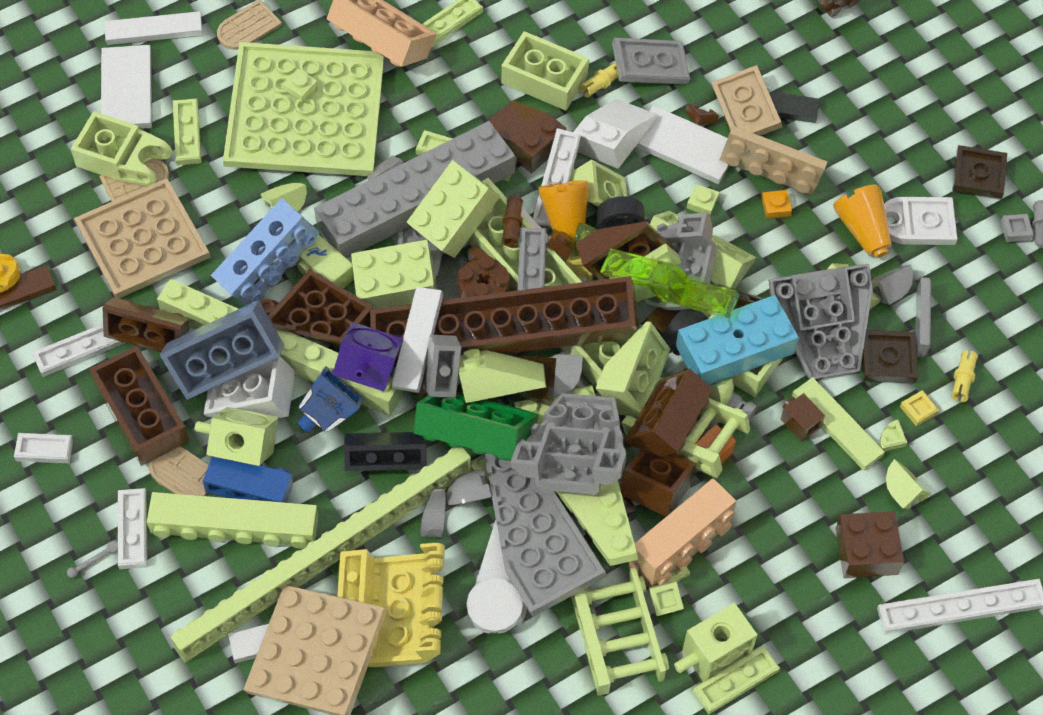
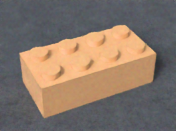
[327,0,437,67]
[629,478,736,588]

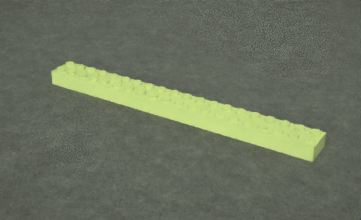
[171,447,471,663]

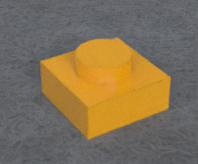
[762,190,792,219]

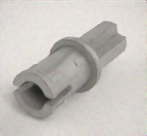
[1032,200,1043,249]

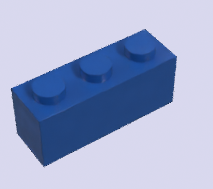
[203,456,293,503]

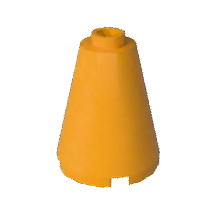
[539,180,589,250]
[833,184,892,258]

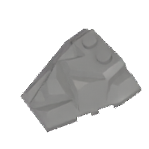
[640,212,717,310]
[510,393,626,495]

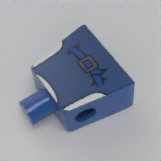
[298,366,364,432]

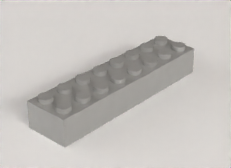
[314,121,515,259]

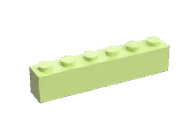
[147,492,319,549]

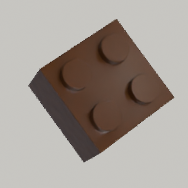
[620,450,697,517]
[835,511,904,578]

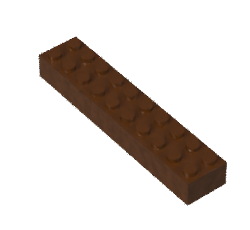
[370,276,639,368]

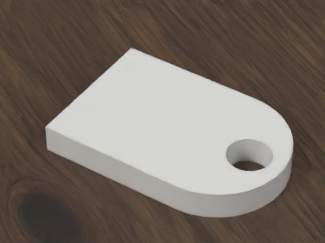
[884,197,957,245]

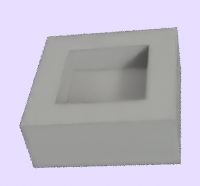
[1001,214,1033,242]

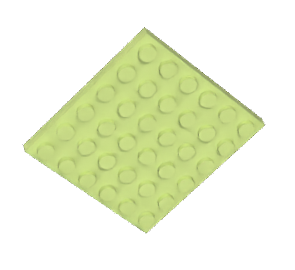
[223,42,384,176]

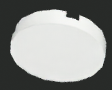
[466,578,523,634]

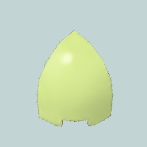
[261,183,307,212]
[708,377,734,405]
[886,459,931,509]

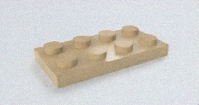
[719,126,827,195]

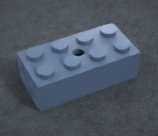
[160,300,285,400]

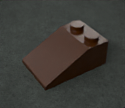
[487,100,566,174]
[576,222,674,280]

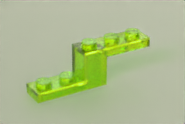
[600,249,739,319]

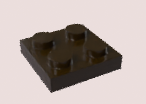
[952,145,1007,199]
[862,330,918,383]

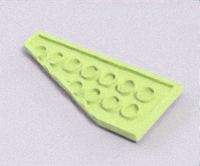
[515,385,638,566]

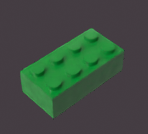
[414,392,538,461]

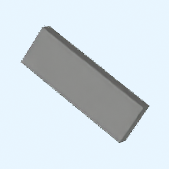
[518,227,546,290]
[915,277,931,358]

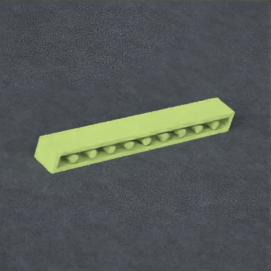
[157,279,402,417]

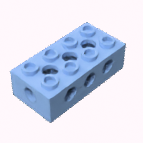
[211,198,320,305]

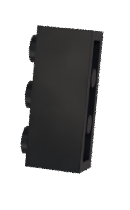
[344,432,427,471]

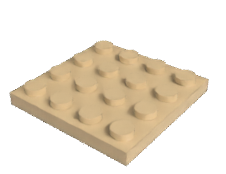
[74,178,210,299]
[243,585,388,715]

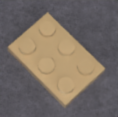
[711,65,782,136]

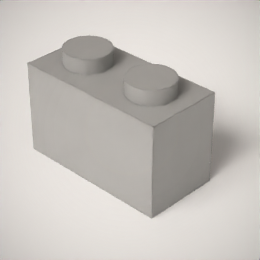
[424,335,461,398]

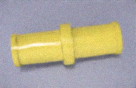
[580,62,618,98]
[951,350,978,402]

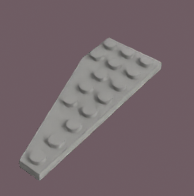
[485,453,606,617]

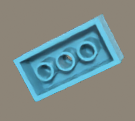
[676,295,799,385]

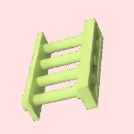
[622,378,750,478]
[571,567,669,696]

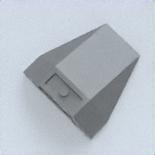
[768,264,873,380]

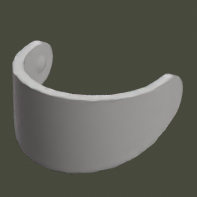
[420,489,446,538]

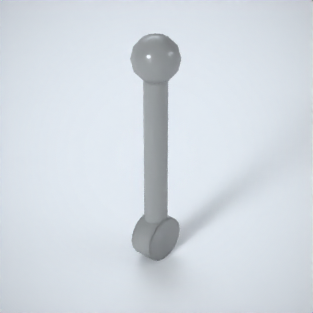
[67,541,118,578]

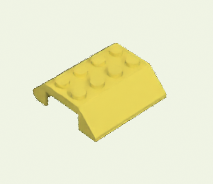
[337,543,445,667]

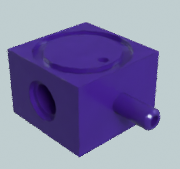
[332,322,403,392]

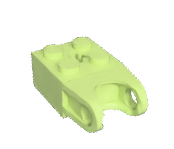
[71,111,172,186]

